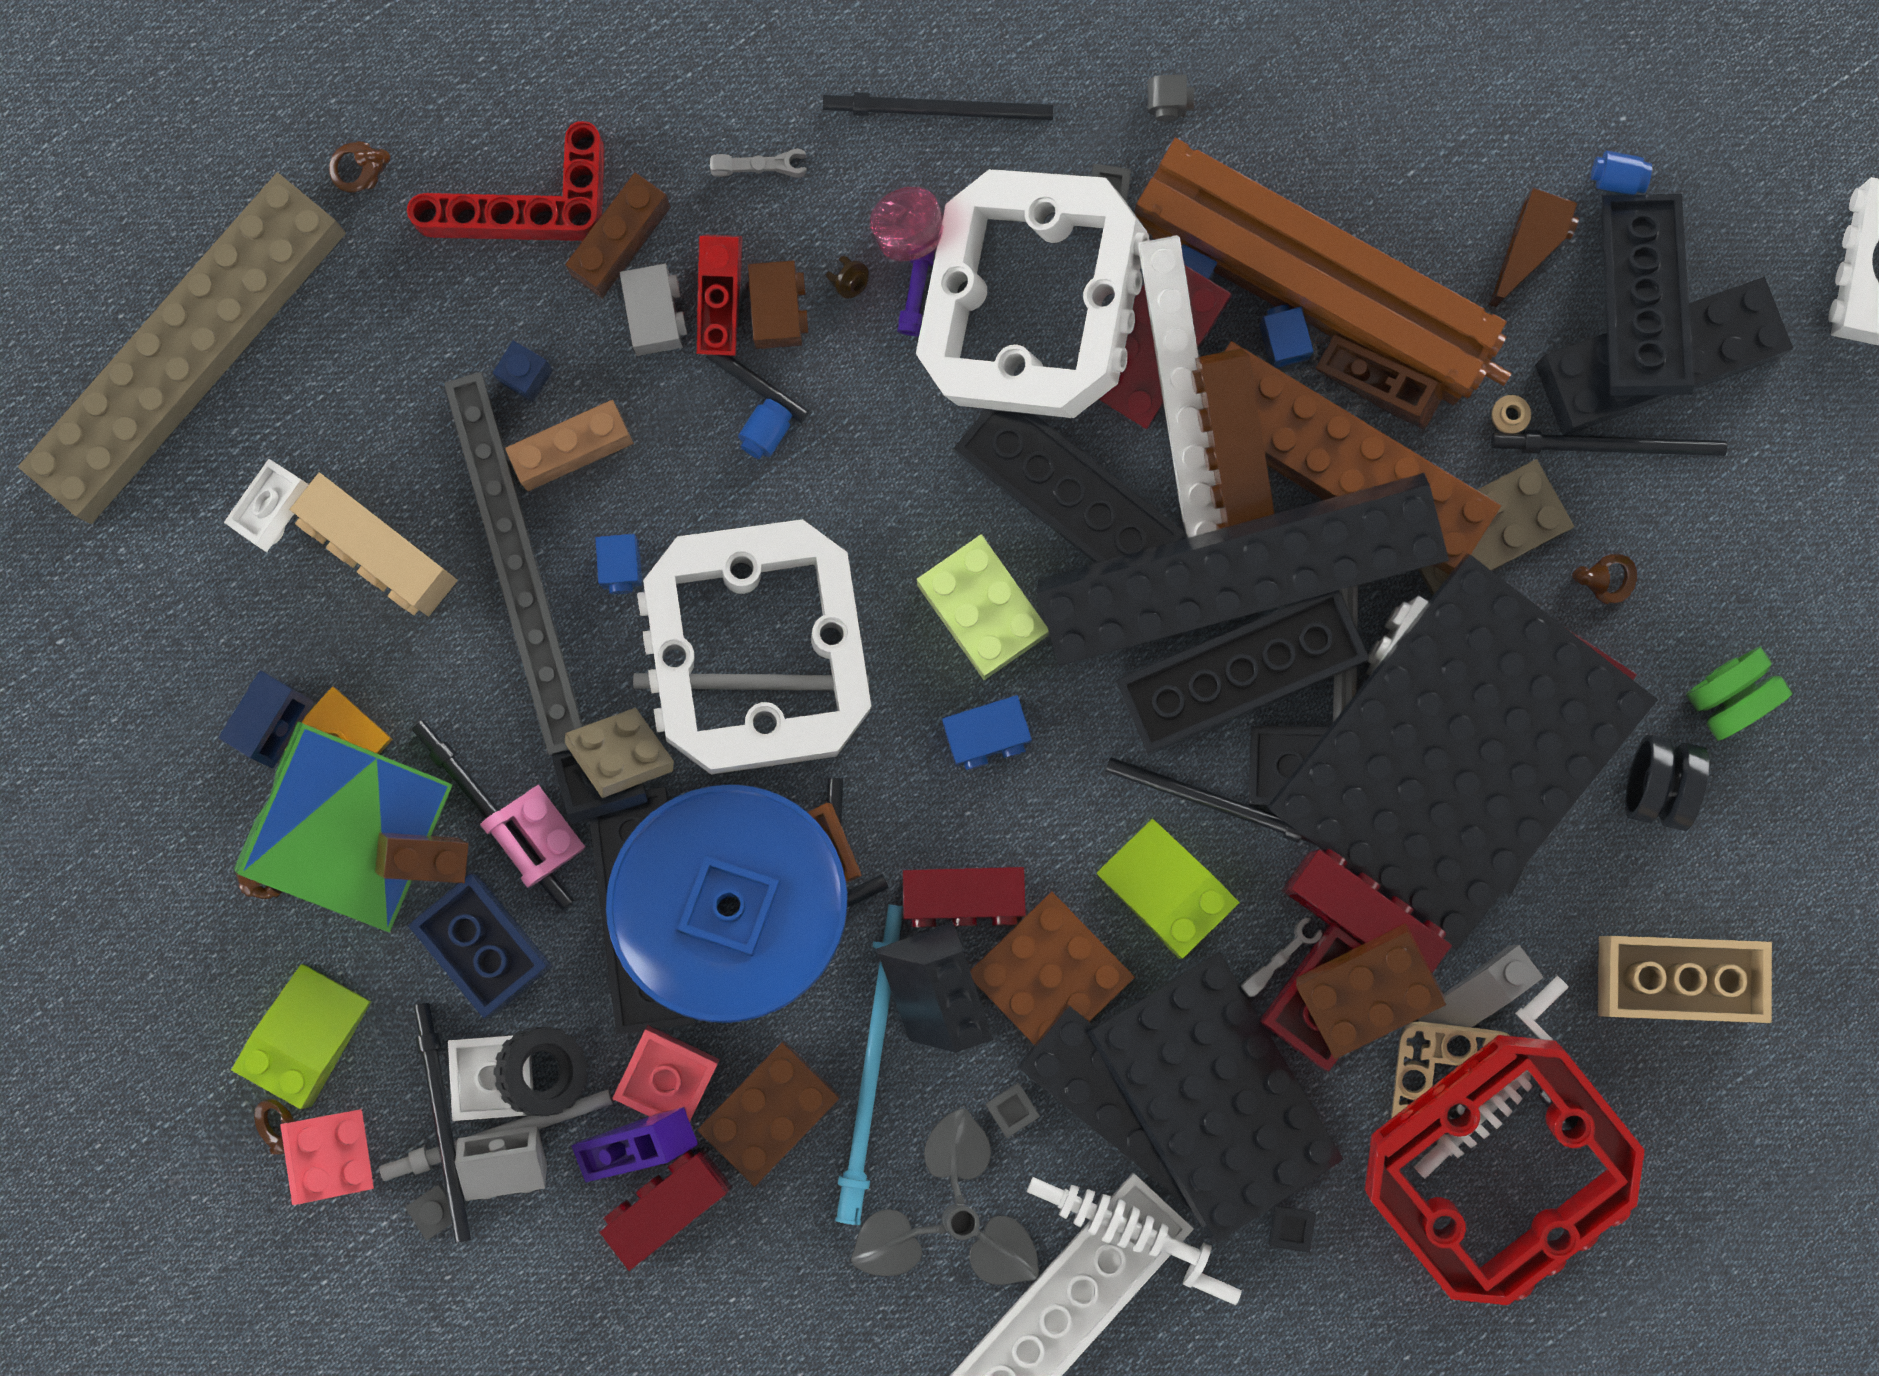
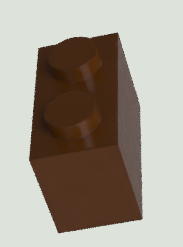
[748,260,809,349]
[375,833,469,883]

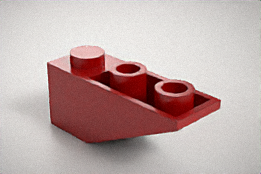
[696,234,742,356]

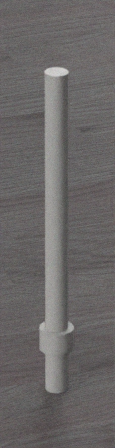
[633,673,869,691]
[379,1089,613,1181]

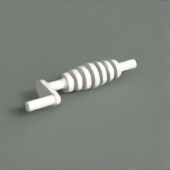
[1414,976,1569,1179]
[1027,1177,1242,1305]

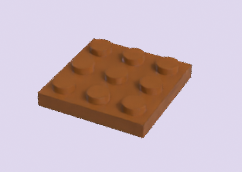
[970,891,1135,1045]

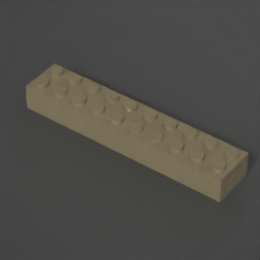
[18,172,346,524]

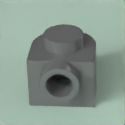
[1147,75,1194,122]

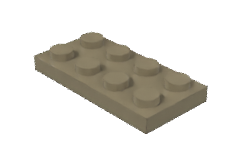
[1418,459,1575,596]

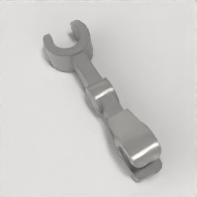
[710,149,807,178]
[1240,918,1323,997]

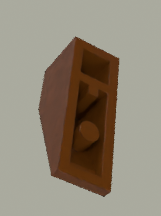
[1489,188,1579,307]
[1316,334,1443,430]

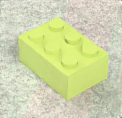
[917,534,1049,680]

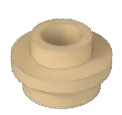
[1491,395,1531,433]

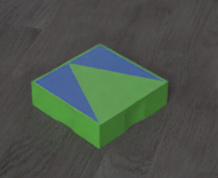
[234,721,453,933]

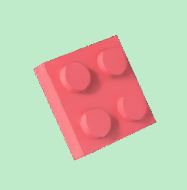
[612,1025,720,1122]
[280,1109,374,1205]

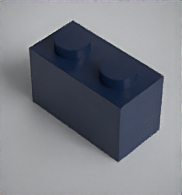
[218,670,314,769]

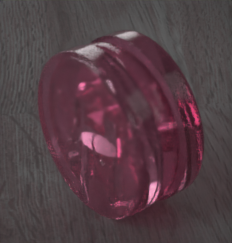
[870,187,944,261]

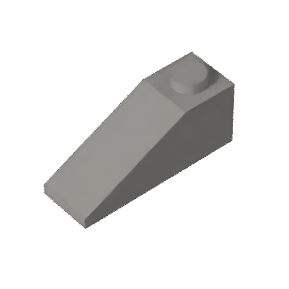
[1418,945,1544,1042]

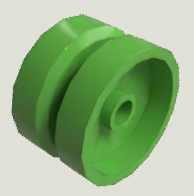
[1686,646,1793,741]

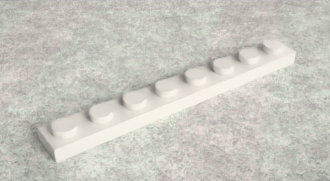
[1138,235,1222,539]

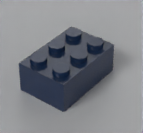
[408,874,553,1019]

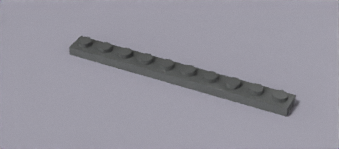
[444,372,583,756]

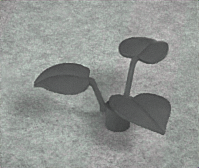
[851,1108,1039,1285]

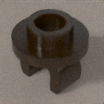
[825,256,869,299]

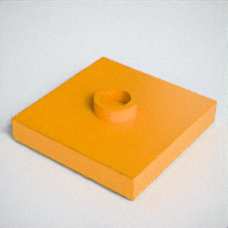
[285,686,393,754]

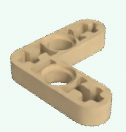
[1391,1021,1510,1118]

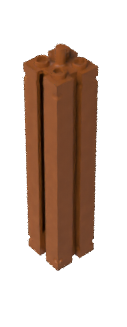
[1134,137,1512,406]

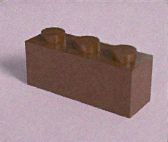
[565,172,671,298]

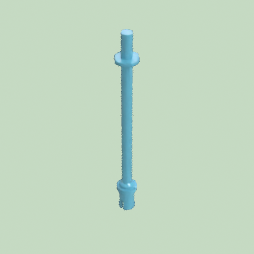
[835,904,904,1225]

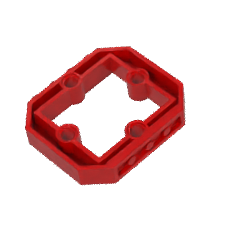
[1365,1035,1645,1305]

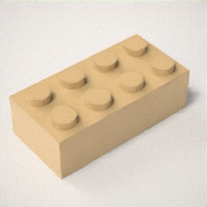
[289,472,458,617]
[1598,936,1772,1023]

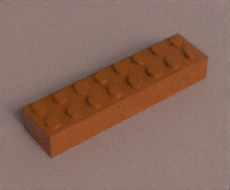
[1224,341,1502,575]

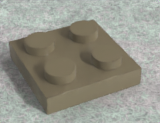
[565,708,674,798]

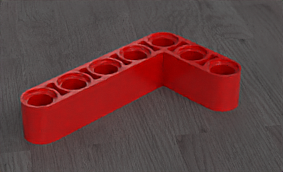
[406,121,605,241]

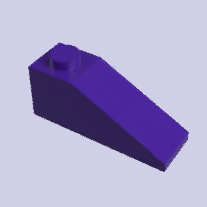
[571,1107,698,1183]

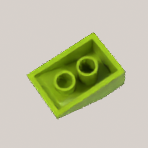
[1096,818,1240,959]
[231,963,371,1109]

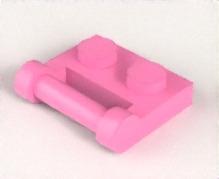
[480,785,585,888]

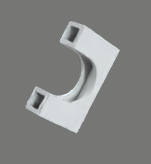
[1828,177,1879,345]

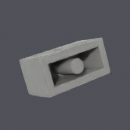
[620,263,688,356]
[455,1126,547,1201]

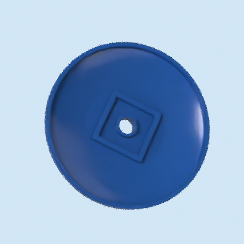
[606,785,848,1023]

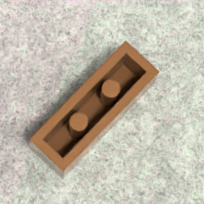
[505,399,634,491]

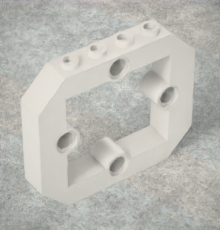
[916,169,1150,418]
[637,519,871,775]

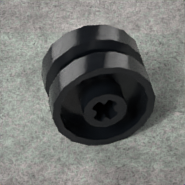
[1625,734,1709,831]

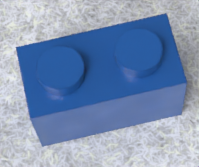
[942,695,1032,771]

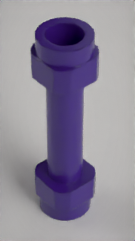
[897,240,936,337]

